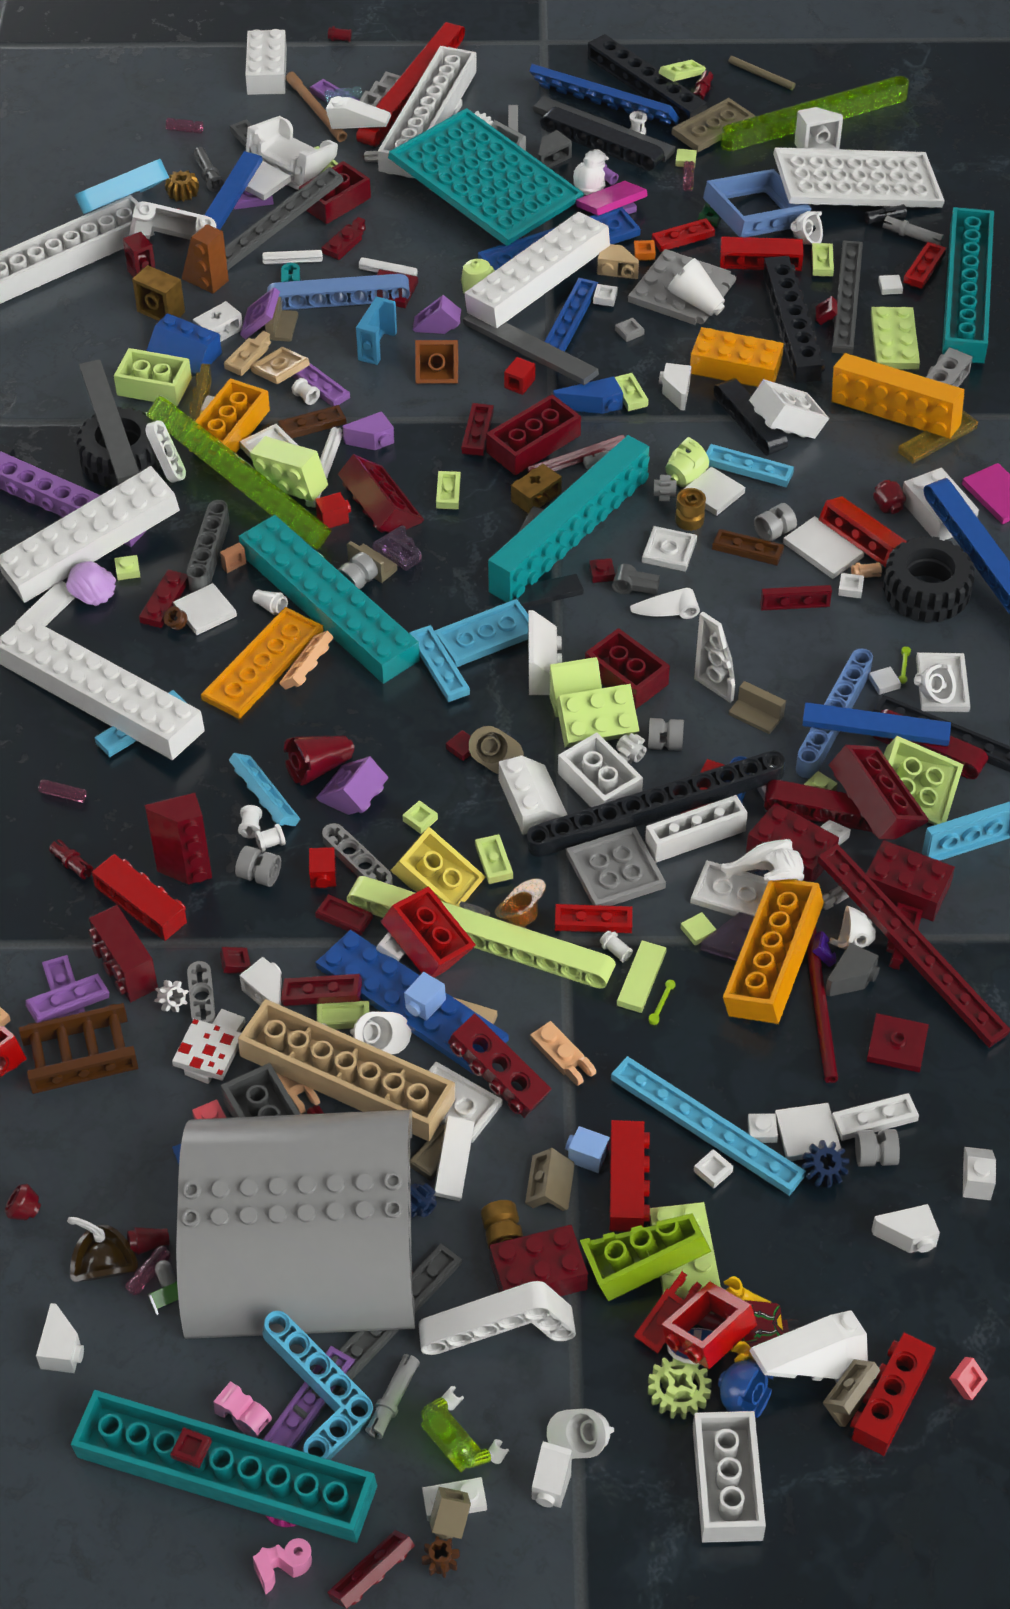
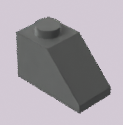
[539,130,572,168]
[825,943,880,997]

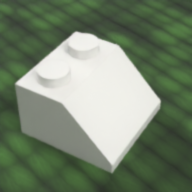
[794,107,843,149]

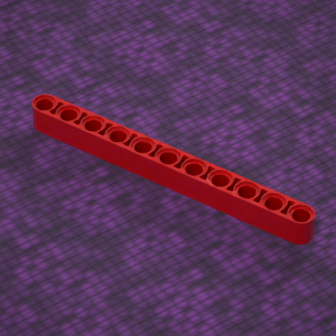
[356,22,465,147]

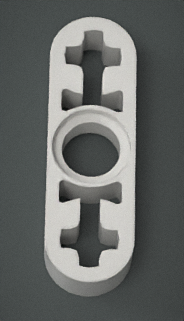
[146,420,186,483]

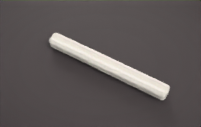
[305,427,343,508]

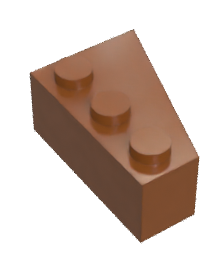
[182,224,229,294]

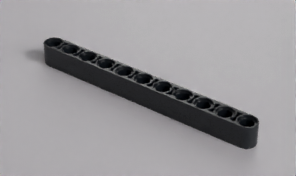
[527,750,785,857]

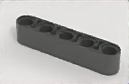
[187,500,230,593]

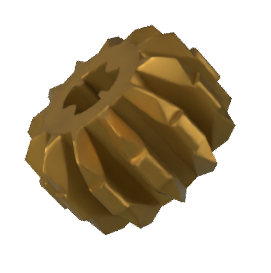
[165,170,199,202]

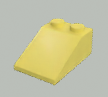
[390,827,486,907]

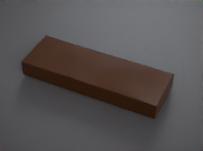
[278,405,346,439]
[712,529,784,566]

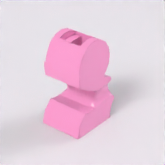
[213,1381,272,1438]
[253,1538,312,1594]

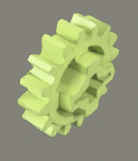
[648,1357,712,1419]

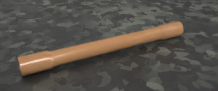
[286,72,347,142]

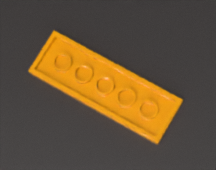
[201,607,323,719]

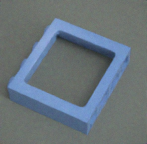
[703,169,812,237]

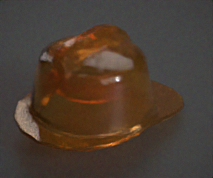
[495,878,546,928]

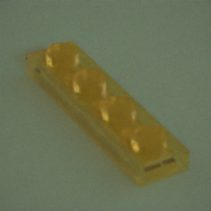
[186,364,212,429]
[898,410,978,464]

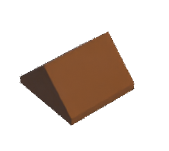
[415,340,459,384]

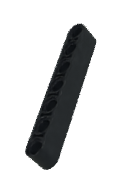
[540,107,665,171]

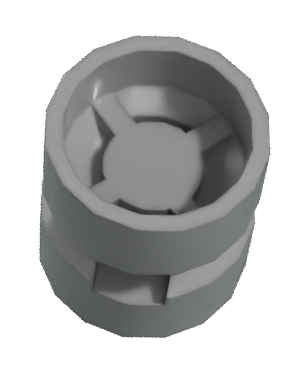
[754,503,797,541]
[337,552,378,589]
[648,718,684,751]
[235,846,281,887]
[855,1129,900,1167]

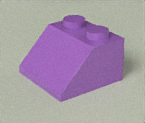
[316,756,388,815]

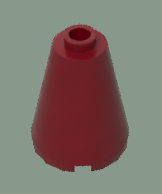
[284,736,354,785]

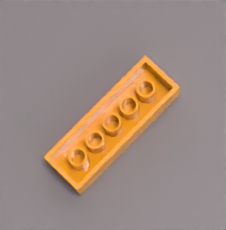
[832,353,964,439]
[723,879,824,1024]

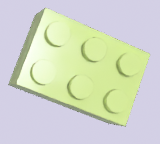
[114,348,192,406]
[249,436,328,502]
[556,684,639,748]

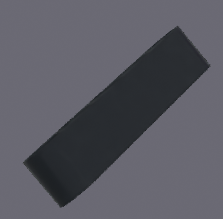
[714,378,788,456]

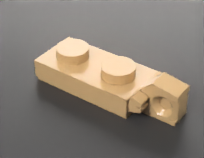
[224,331,271,376]

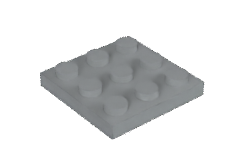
[566,827,666,906]

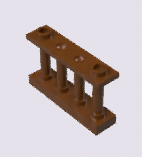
[18,1003,139,1094]

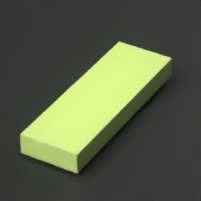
[659,59,706,82]
[617,940,666,1013]

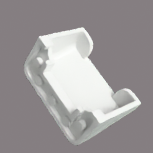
[246,116,338,190]
[129,201,216,240]

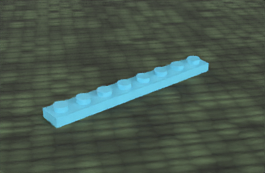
[611,1056,806,1196]

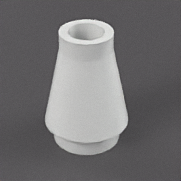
[253,589,288,615]

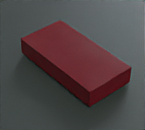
[315,894,373,936]

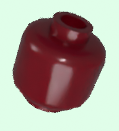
[873,480,906,514]

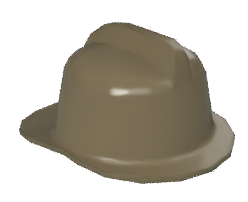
[469,726,524,774]

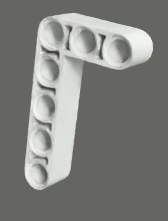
[418,1281,576,1355]

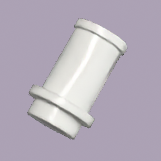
[600,931,633,962]

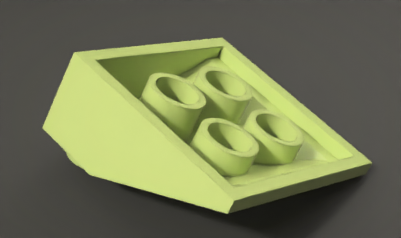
[884,736,964,825]

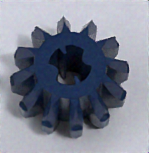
[801,1140,849,1188]

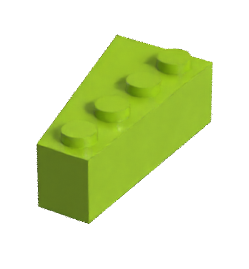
[580,1213,712,1301]

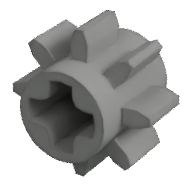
[653,475,677,501]

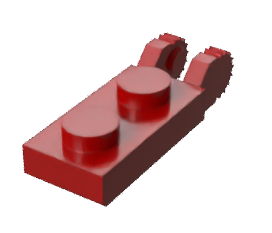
[634,1271,702,1354]

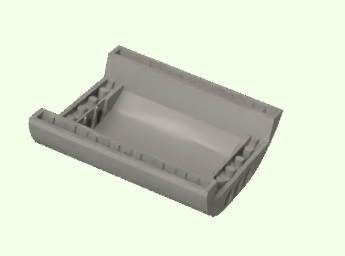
[176,1109,415,1339]

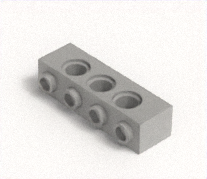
[926,347,973,387]

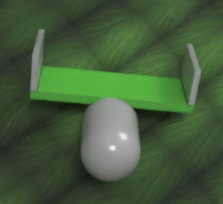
[147,1260,178,1315]

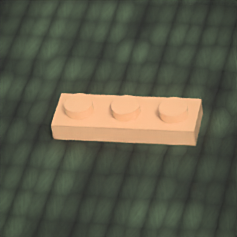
[279,630,333,690]

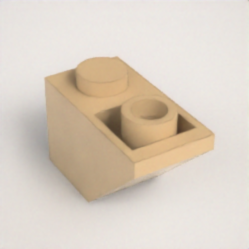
[597,244,639,279]

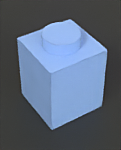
[404,972,446,1021]
[565,1126,610,1173]

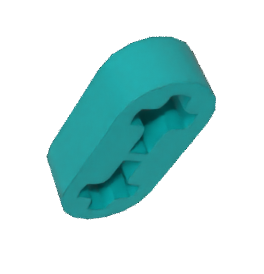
[281,262,300,282]

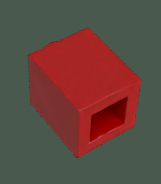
[504,357,535,395]
[315,492,351,530]
[309,847,336,888]

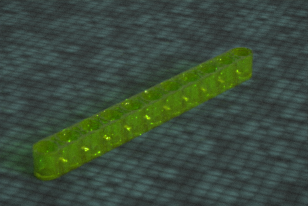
[721,76,909,151]
[146,395,332,550]

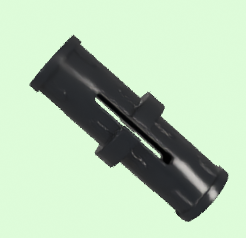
[864,204,907,225]

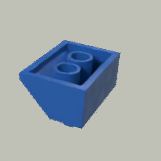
[146,313,222,378]

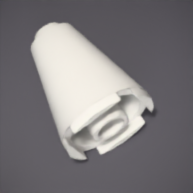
[667,258,725,316]

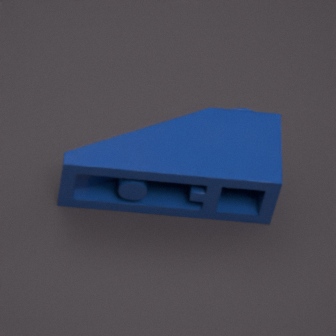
[553,376,623,414]

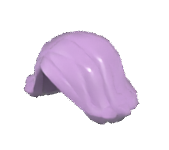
[66,561,116,606]

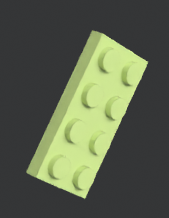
[871,306,920,369]
[649,1202,721,1300]

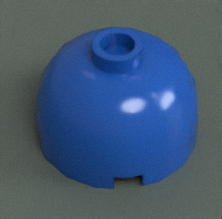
[718,1359,773,1418]

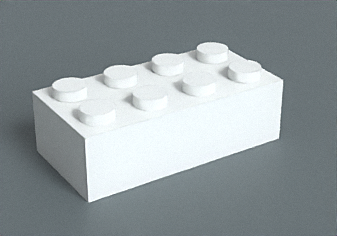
[245,29,287,95]
[693,1411,766,1543]

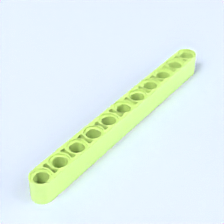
[347,876,616,989]

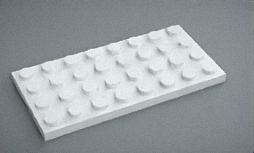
[773,147,944,208]

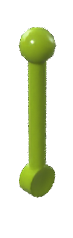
[898,647,911,684]
[649,980,676,1025]

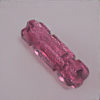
[166,118,204,133]
[683,161,695,191]
[38,779,87,803]
[125,1246,171,1295]

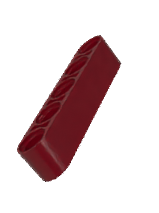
[873,709,988,779]
[764,780,872,832]

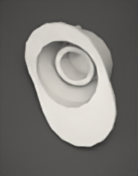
[350,1012,411,1054]
[547,1408,614,1459]

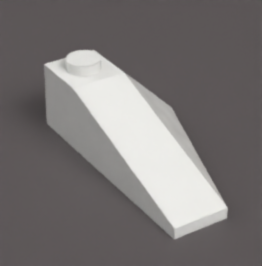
[694,612,735,703]
[749,1310,868,1383]

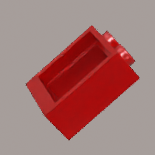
[662,1282,757,1369]

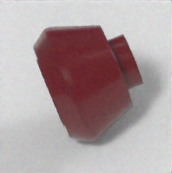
[5,1184,41,1221]

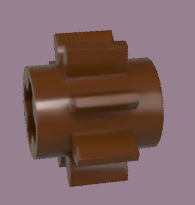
[422,1536,460,1578]

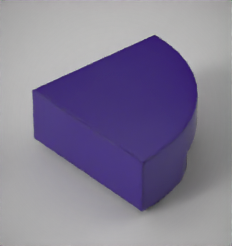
[812,931,836,967]

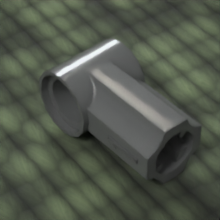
[612,564,660,595]

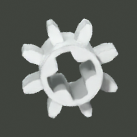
[616,733,646,764]
[154,980,189,1012]

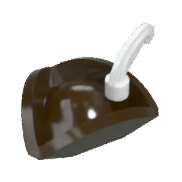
[67,1217,138,1282]

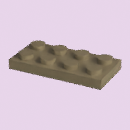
[672,98,755,152]

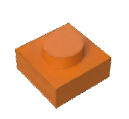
[634,240,656,261]

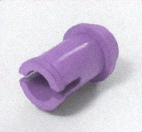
[603,164,619,185]

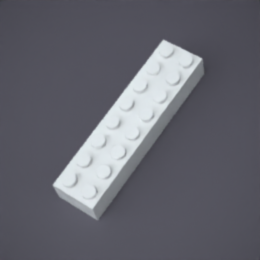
[464,212,610,328]
[0,466,180,603]

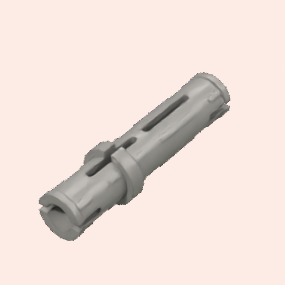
[883,215,944,246]
[365,1354,420,1439]

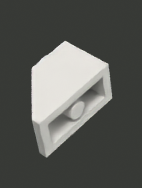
[659,363,691,410]
[240,957,282,1006]
[963,1147,996,1200]
[872,1204,940,1253]
[36,1303,84,1373]
[532,1441,572,1508]

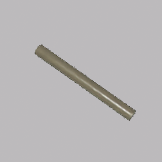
[728,56,795,90]

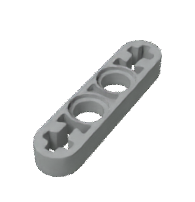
[322,823,393,885]

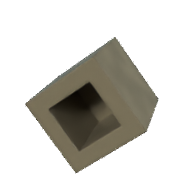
[429,1486,471,1540]

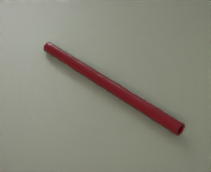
[806,926,838,1083]

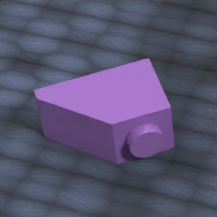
[413,295,461,334]
[343,411,394,450]

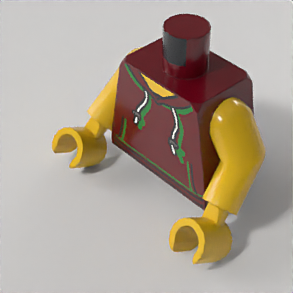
[724,1276,800,1362]

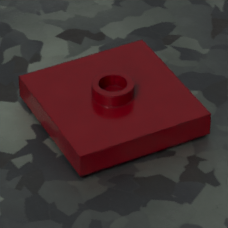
[867,1013,929,1073]

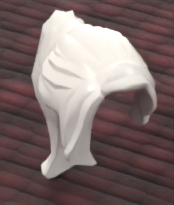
[573,149,609,195]
[720,839,805,886]

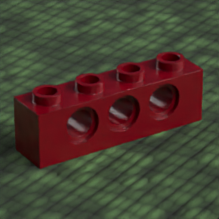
[448,1013,552,1118]

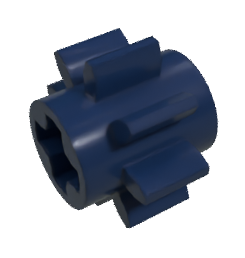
[411,1183,437,1218]

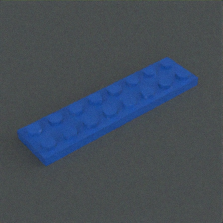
[529,64,680,126]
[478,207,641,270]
[316,930,509,1075]

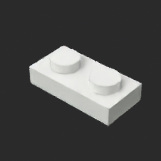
[422,1477,487,1521]

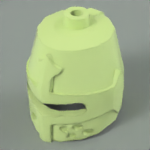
[461,259,495,293]
[666,437,709,487]

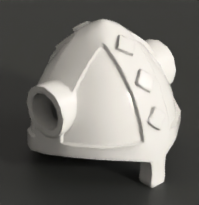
[791,211,823,245]
[914,664,956,703]
[829,905,876,949]

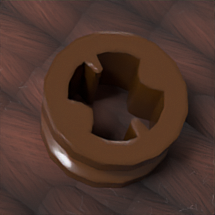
[164,607,188,630]

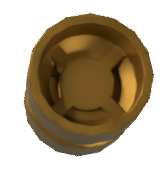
[675,488,706,531]
[481,1200,523,1249]

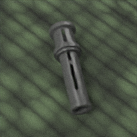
[193,147,224,192]

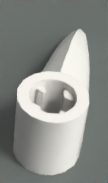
[630,588,700,619]

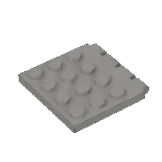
[628,249,736,325]

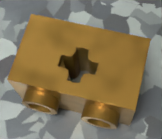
[511,464,562,514]

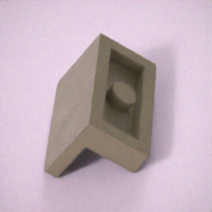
[265,297,298,342]
[347,541,397,583]
[729,681,786,734]
[525,1148,575,1211]
[823,1359,881,1427]

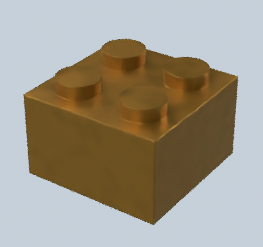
[132,265,185,321]

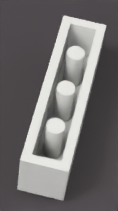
[645,795,748,863]

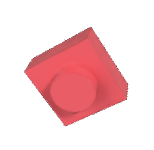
[192,1099,226,1119]
[949,1357,988,1400]

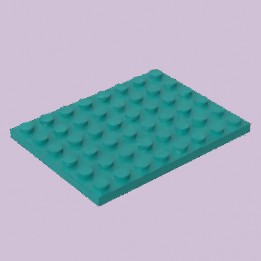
[388,108,584,246]

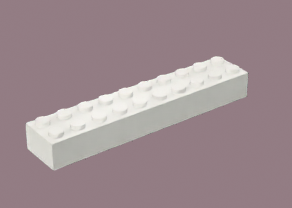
[378,46,476,178]
[0,195,155,304]
[0,616,205,760]

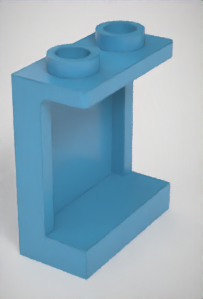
[356,296,397,365]

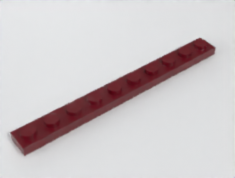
[817,844,1010,1048]

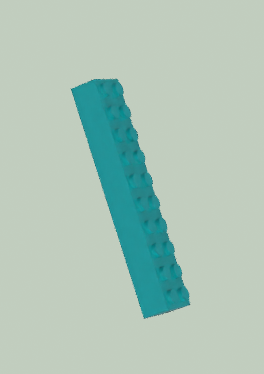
[942,207,994,363]
[488,435,650,602]
[239,515,420,684]
[70,1390,377,1543]

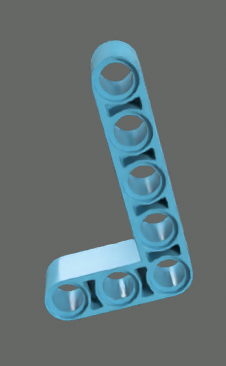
[75,159,169,214]
[262,1311,373,1460]

